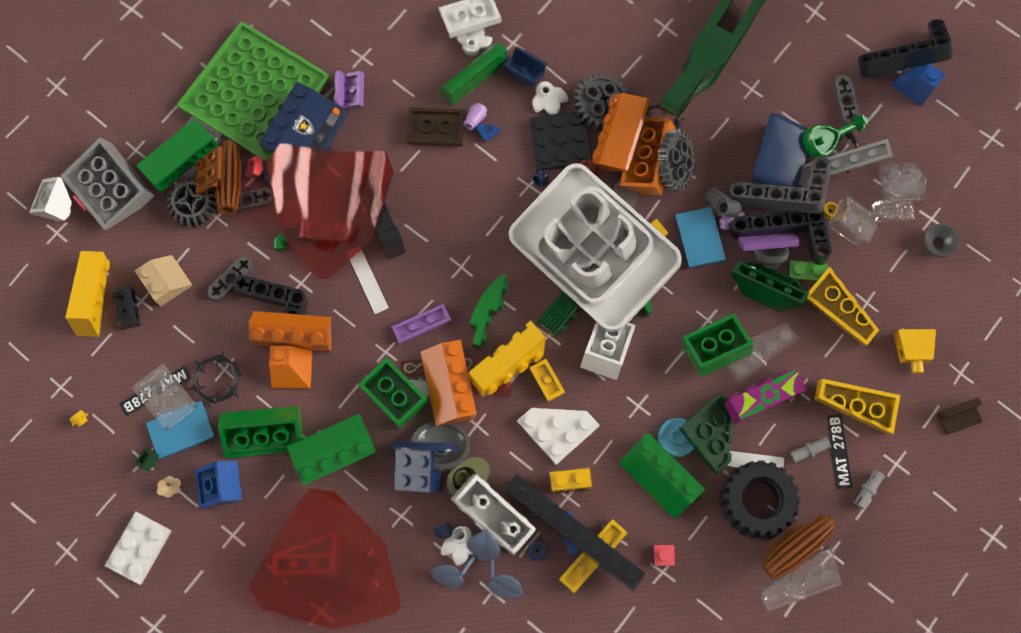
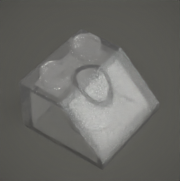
[828,194,877,246]

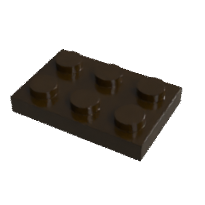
[407,107,464,146]

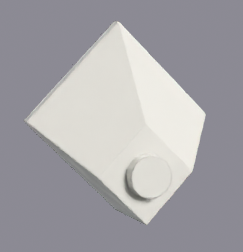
[29,177,72,221]

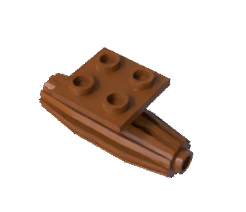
[195,140,242,215]
[761,514,837,580]

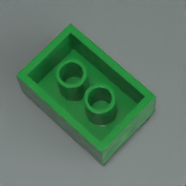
[682,313,753,378]
[358,357,428,430]

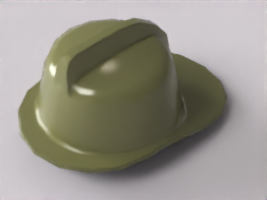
[447,457,490,496]

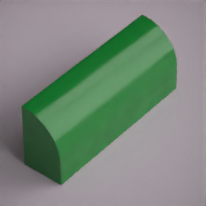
[440,42,507,106]
[136,118,218,193]

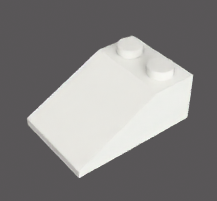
[580,322,636,380]

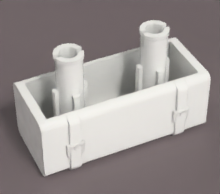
[451,474,536,555]

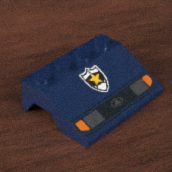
[259,82,348,175]

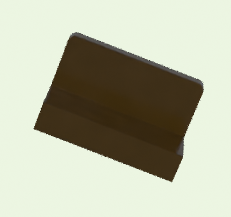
[937,397,983,435]

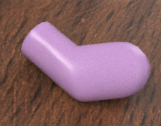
[719,211,744,230]

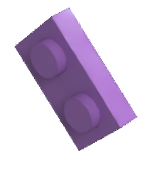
[334,70,364,111]

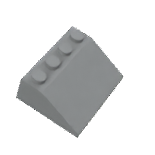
[61,138,155,230]

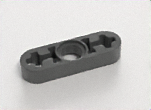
[833,76,859,126]
[236,188,275,213]
[208,256,254,302]

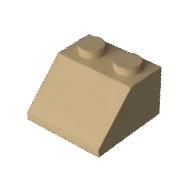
[135,255,193,307]

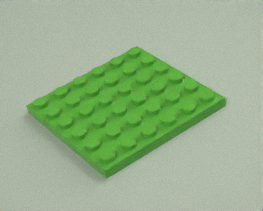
[177,21,331,164]

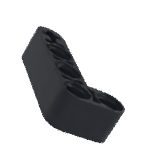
[233,275,308,315]

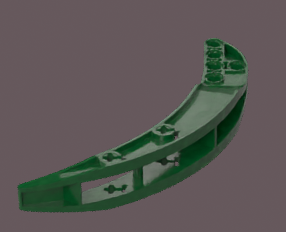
[659,0,766,119]

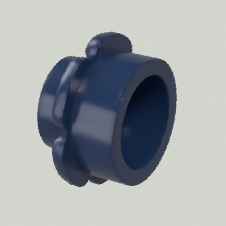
[532,169,549,187]
[434,523,452,539]
[527,541,547,560]

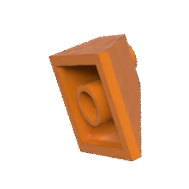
[269,346,313,389]

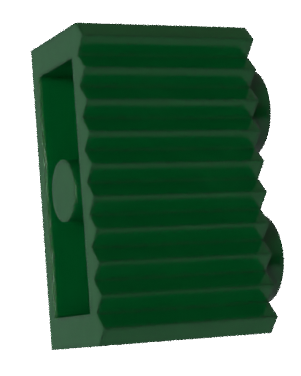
[537,292,580,338]

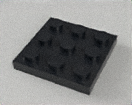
[529,112,592,171]

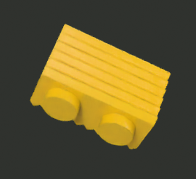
[549,468,592,494]

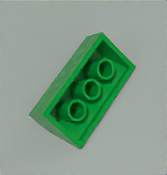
[218,406,303,459]
[287,413,376,485]
[618,433,705,520]

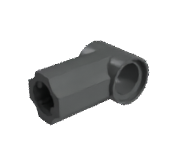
[705,188,741,217]

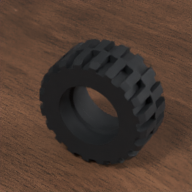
[720,460,800,539]

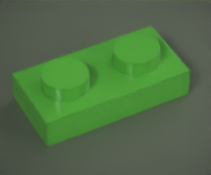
[788,260,828,283]

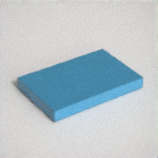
[675,207,726,269]
[146,401,216,460]

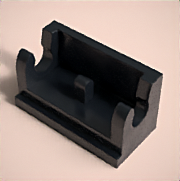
[112,285,141,330]

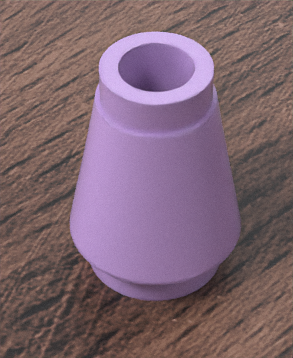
[463,103,487,130]

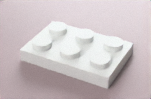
[439,0,502,38]
[105,512,172,585]

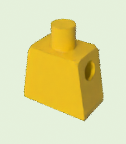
[893,329,936,374]

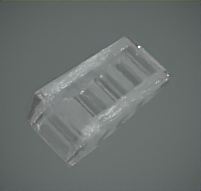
[872,200,914,221]

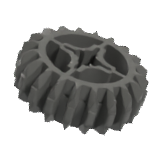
[166,177,217,228]

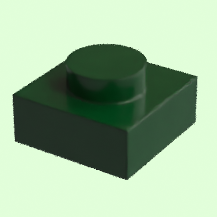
[134,447,159,472]

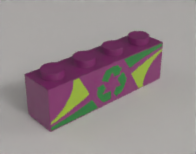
[724,369,807,425]

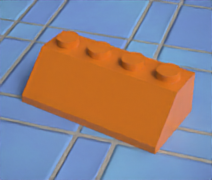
[592,93,650,172]
[620,117,675,196]
[248,311,332,352]
[420,340,477,427]

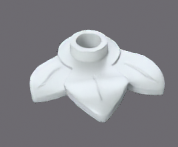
[457,28,492,55]
[532,81,568,115]
[441,526,474,566]

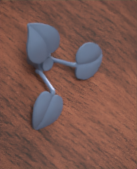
[430,528,524,598]

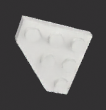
[517,408,600,465]

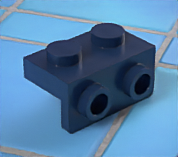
[502,46,547,88]

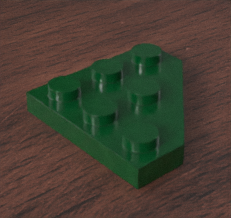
[678,392,733,474]

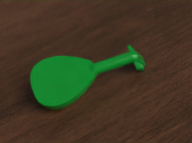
[802,114,870,159]

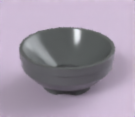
[923,223,959,258]
[754,247,789,268]

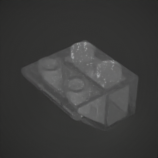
[879,162,927,200]

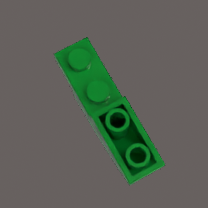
[470,274,509,350]

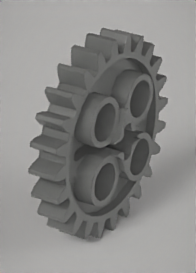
[572,73,628,131]
[657,129,695,191]

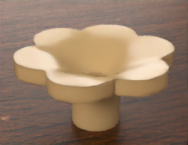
[157,476,181,498]

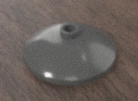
[411,421,470,470]

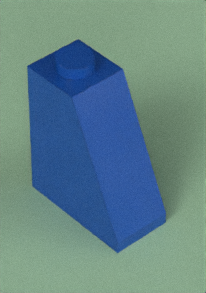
[891,64,946,106]

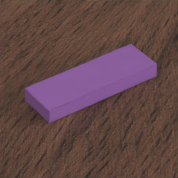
[738,233,799,251]
[391,303,452,345]

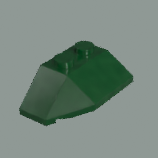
[731,261,809,312]

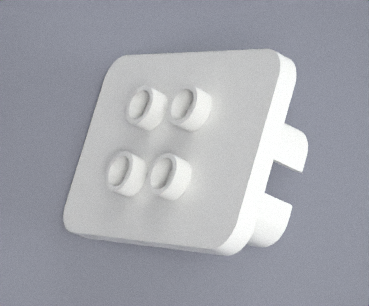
[509,164,681,332]

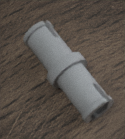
[789,437,831,463]
[853,469,885,510]

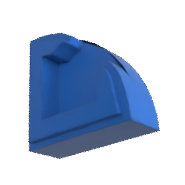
[474,124,500,142]

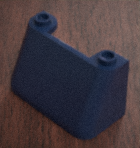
[751,112,808,200]

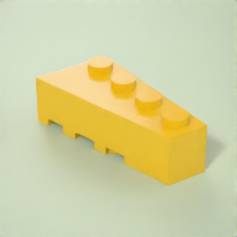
[65,251,110,337]
[806,266,879,346]
[469,321,546,397]
[814,379,900,435]

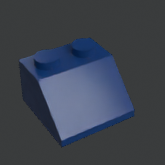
[195,461,242,509]

